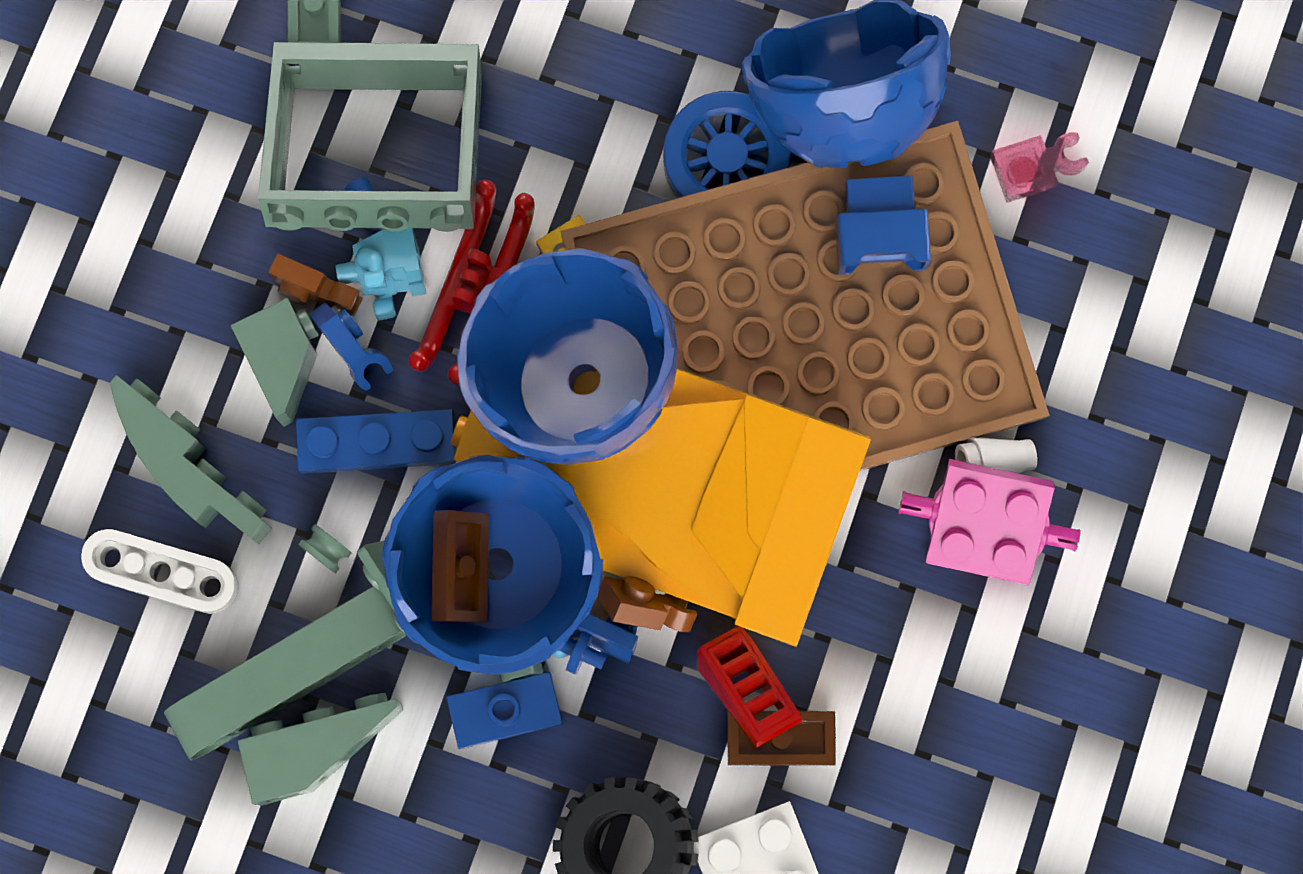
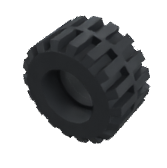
[553,777,699,874]

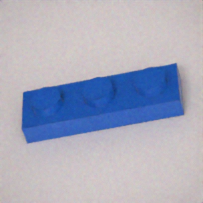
[296,409,456,474]

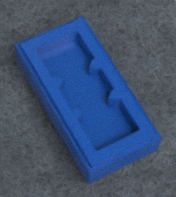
[446,672,563,750]

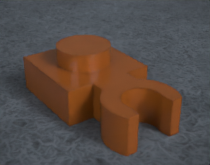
[269,253,363,317]
[598,576,697,632]

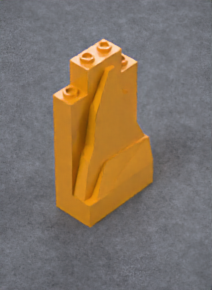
[451,368,871,647]

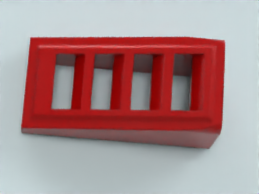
[697,626,802,747]

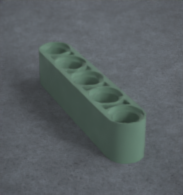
[164,586,407,760]

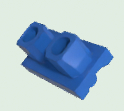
[559,614,639,675]

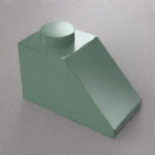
[231,298,319,427]

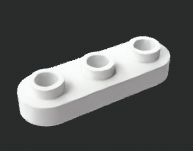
[81,529,238,614]

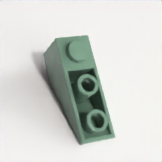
[238,693,403,806]

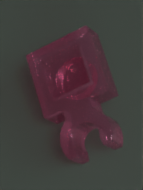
[990,132,1089,203]

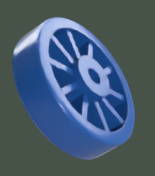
[663,91,791,198]

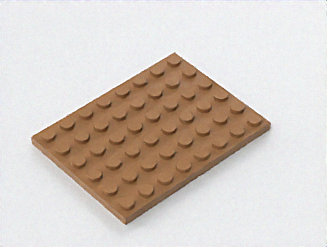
[560,121,1050,471]

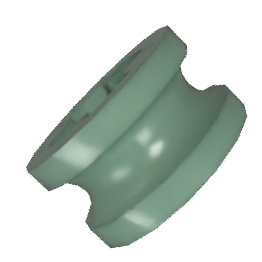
[298,524,352,574]

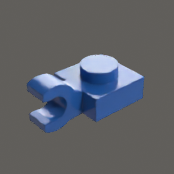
[308,302,393,391]

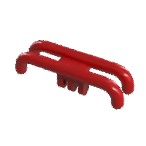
[409,179,535,386]

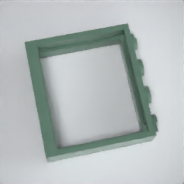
[258,42,482,232]

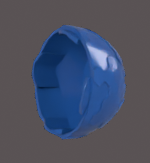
[742,0,951,168]
[457,248,678,465]
[382,455,603,675]

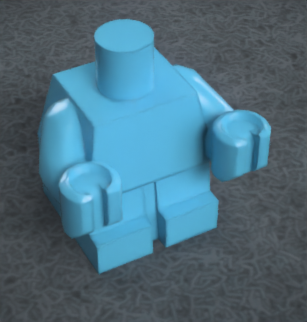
[336,228,427,321]

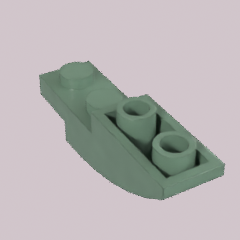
[110,375,272,544]

